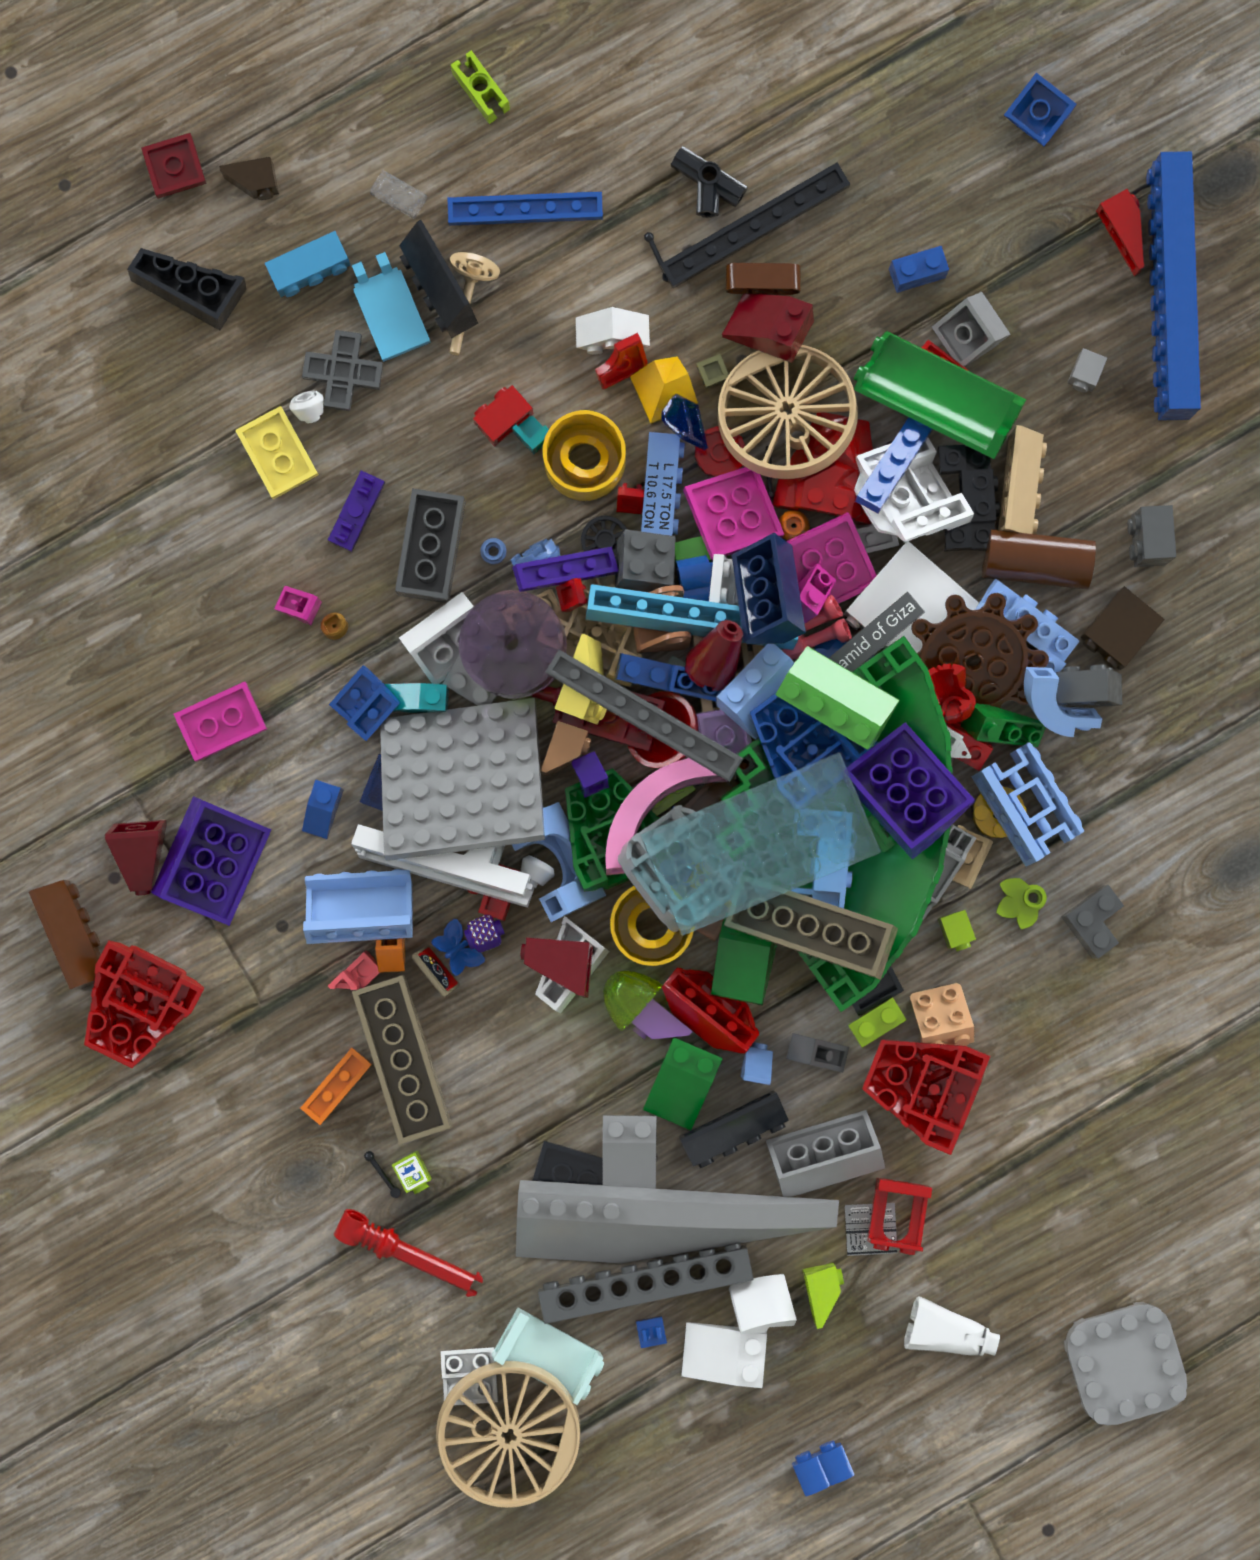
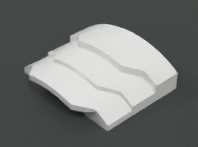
[854,438,974,542]

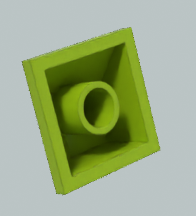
[802,1263,844,1329]

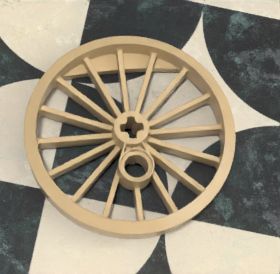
[718,345,858,479]
[436,1361,580,1508]

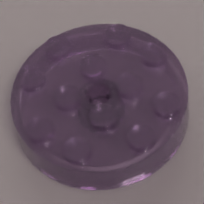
[459,590,567,698]

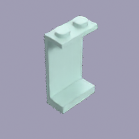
[492,1308,604,1405]

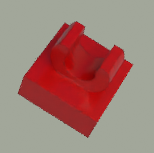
[616,483,645,514]
[556,578,588,612]

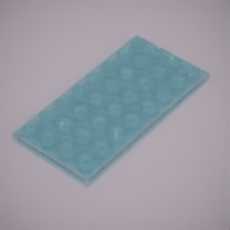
[640,752,881,936]

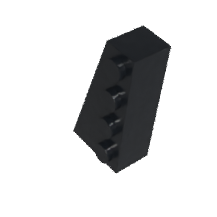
[127,248,247,331]

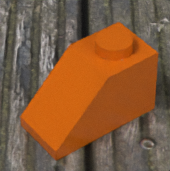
[375,938,406,972]

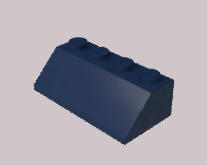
[732,533,806,644]

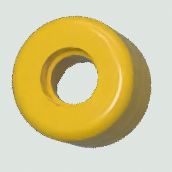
[543,410,626,501]
[610,886,694,966]

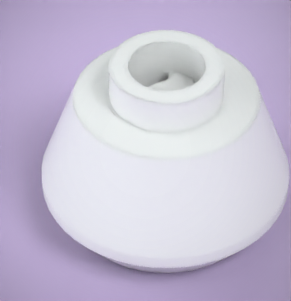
[289,391,324,423]
[521,855,555,888]

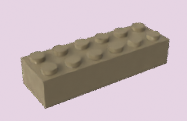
[724,875,898,980]
[352,975,452,1145]

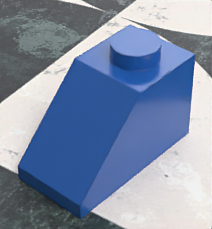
[302,780,344,839]

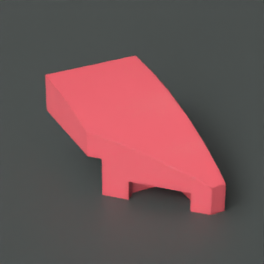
[328,950,381,990]

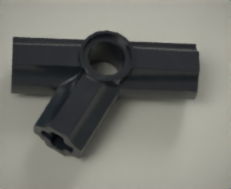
[671,146,748,218]

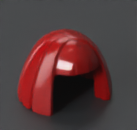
[928,664,976,724]

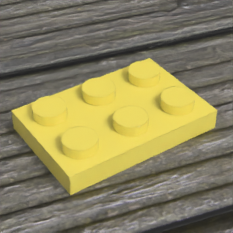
[235,406,319,499]

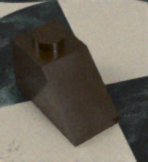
[219,157,279,200]

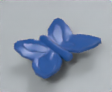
[431,919,485,976]

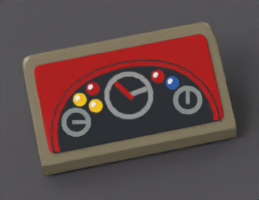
[411,945,460,997]

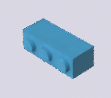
[265,231,351,297]

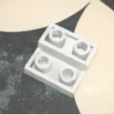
[709,554,739,606]
[729,1274,797,1334]
[441,1347,498,1405]

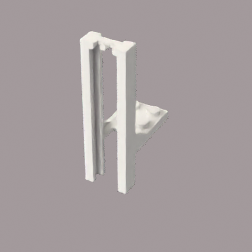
[351,824,534,908]

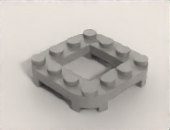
[618,805,744,932]

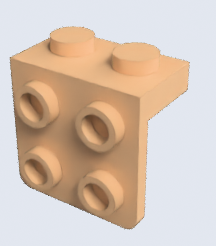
[910,983,974,1046]

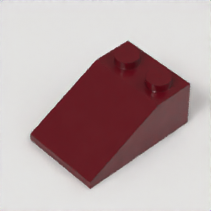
[722,293,814,363]

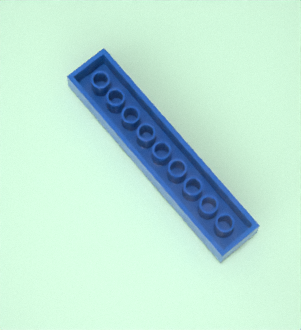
[1146,151,1201,420]

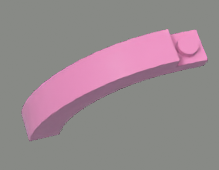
[606,758,727,875]

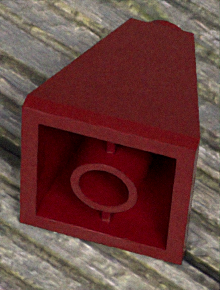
[105,820,167,896]

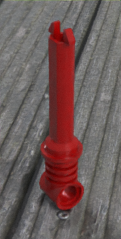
[334,1209,483,1297]

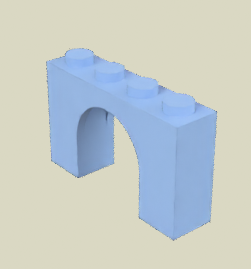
[512,802,606,922]

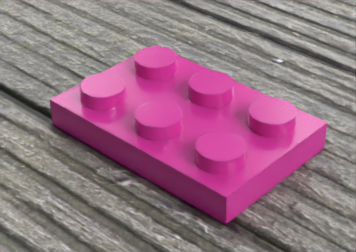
[173,681,268,762]

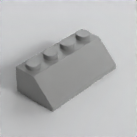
[766,1110,885,1197]

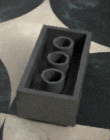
[395,488,466,603]

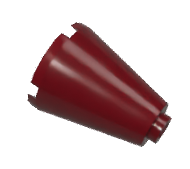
[685,620,743,691]

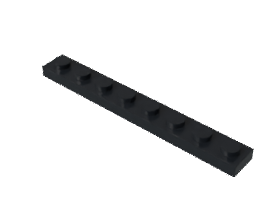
[660,162,850,289]

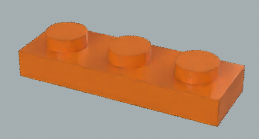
[300,1047,373,1125]

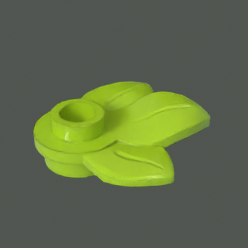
[996,878,1047,929]

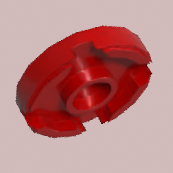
[695,426,745,477]

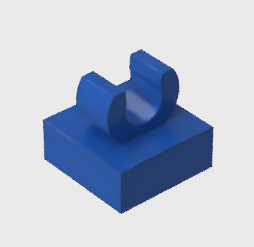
[636,1316,667,1348]

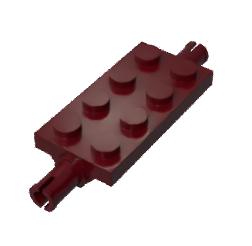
[532,682,667,753]

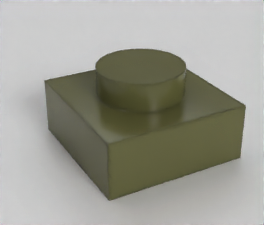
[696,354,729,389]

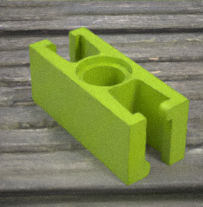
[451,50,510,124]

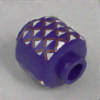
[464,914,505,953]

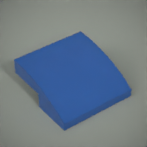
[329,665,400,741]

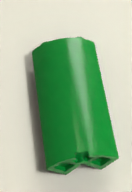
[854,331,1027,459]

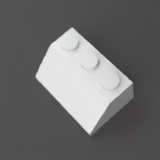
[399,592,497,684]

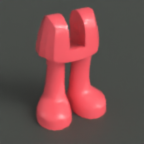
[782,595,852,660]

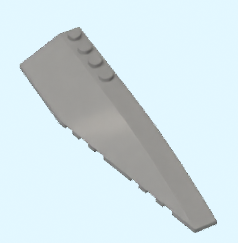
[516,1180,839,1263]

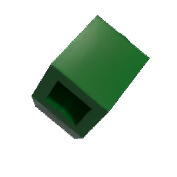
[960,703,1046,747]

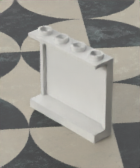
[844,541,979,653]

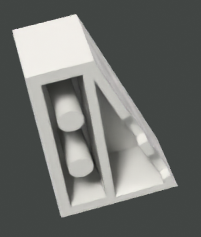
[535,916,610,1014]

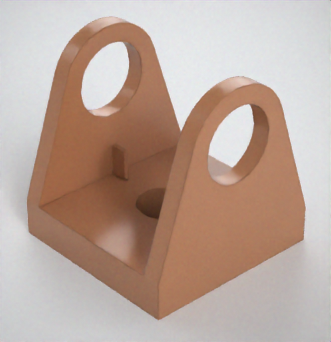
[633,585,692,653]

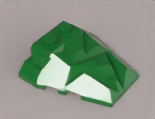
[565,768,681,892]

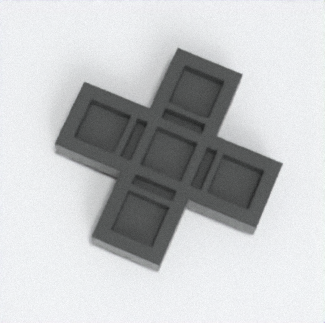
[302,330,384,411]

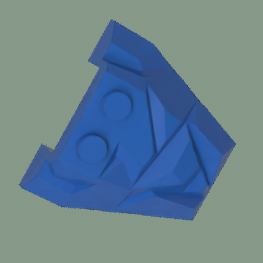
[750,693,878,811]

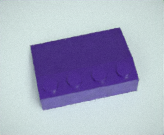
[843,722,975,859]
[151,796,271,926]

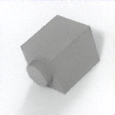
[1067,348,1107,392]

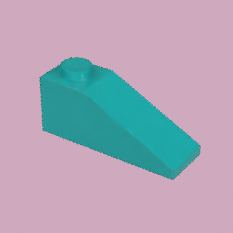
[384,683,449,713]

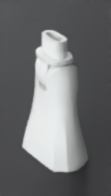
[904,1296,1000,1356]

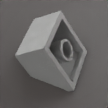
[932,292,1011,367]

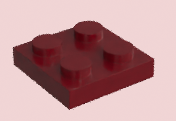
[141,133,207,199]

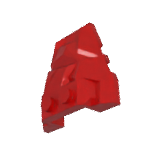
[773,412,873,526]
[84,940,204,1068]
[862,1040,991,1155]

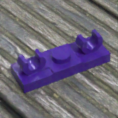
[328,470,385,552]

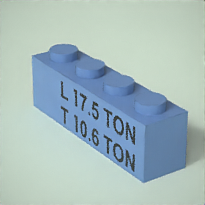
[641,432,685,536]

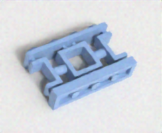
[971,742,1084,866]

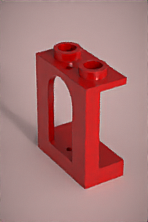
[867,1177,932,1255]

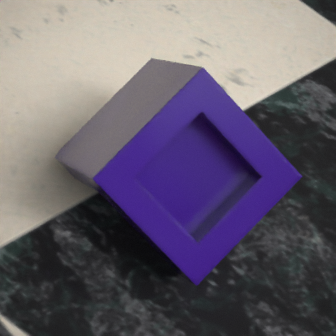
[572,751,609,798]

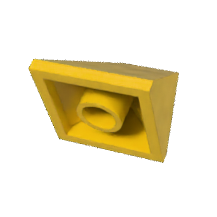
[630,356,698,424]

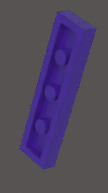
[512,547,619,592]

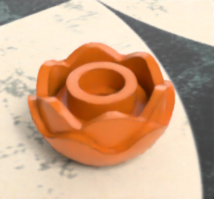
[779,510,810,540]

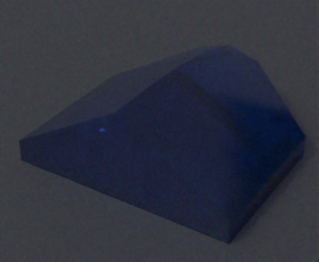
[661,394,708,450]

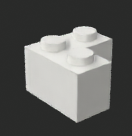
[576,307,650,354]

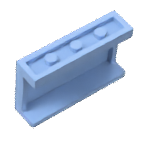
[303,869,413,944]

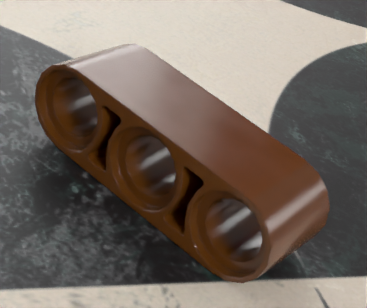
[726,263,801,295]

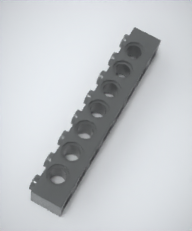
[538,1243,754,1324]

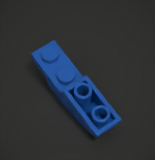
[615,653,722,702]

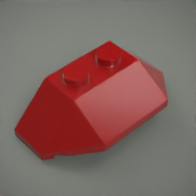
[662,967,759,1054]

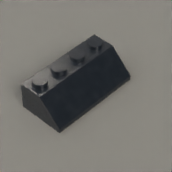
[399,220,478,339]
[679,1090,789,1168]

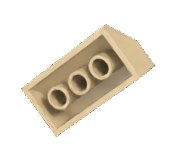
[998,425,1047,534]

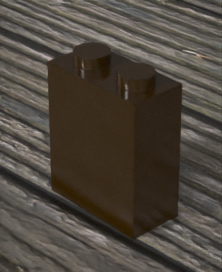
[1080,586,1165,670]

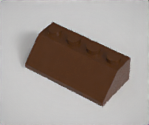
[29,880,101,990]

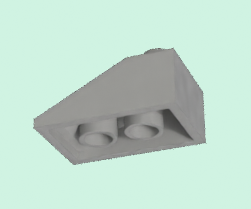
[603,1115,657,1189]

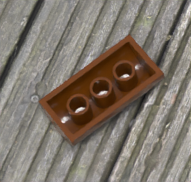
[982,530,1096,590]

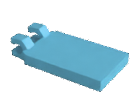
[352,252,431,362]

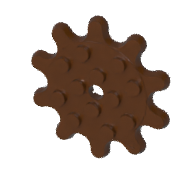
[911,593,1049,724]

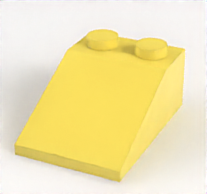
[555,634,606,725]

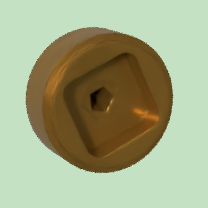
[321,613,348,640]

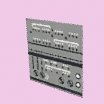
[845,1203,897,1256]

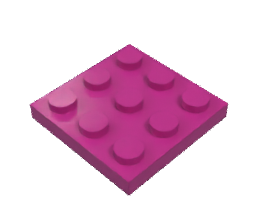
[683,467,784,561]
[787,512,877,609]

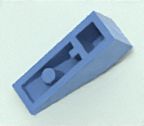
[740,1042,773,1085]

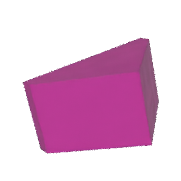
[274,586,322,626]

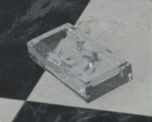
[370,170,427,219]

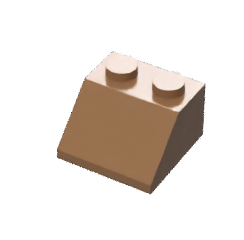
[541,721,592,777]

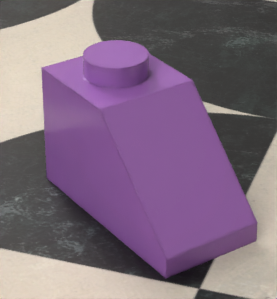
[631,998,693,1040]

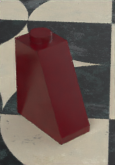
[520,937,593,998]

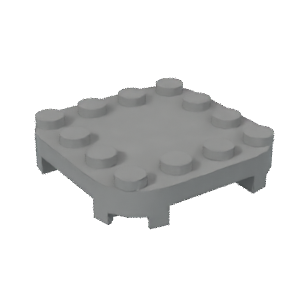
[1064,1302,1187,1426]

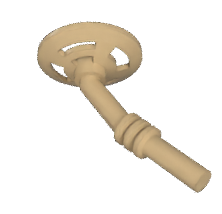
[449,252,500,356]

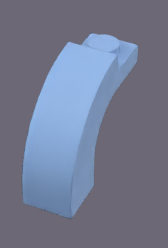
[1024,667,1102,737]

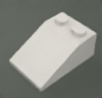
[681,1322,767,1388]

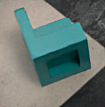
[512,415,549,455]

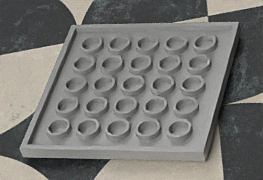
[380,698,545,861]

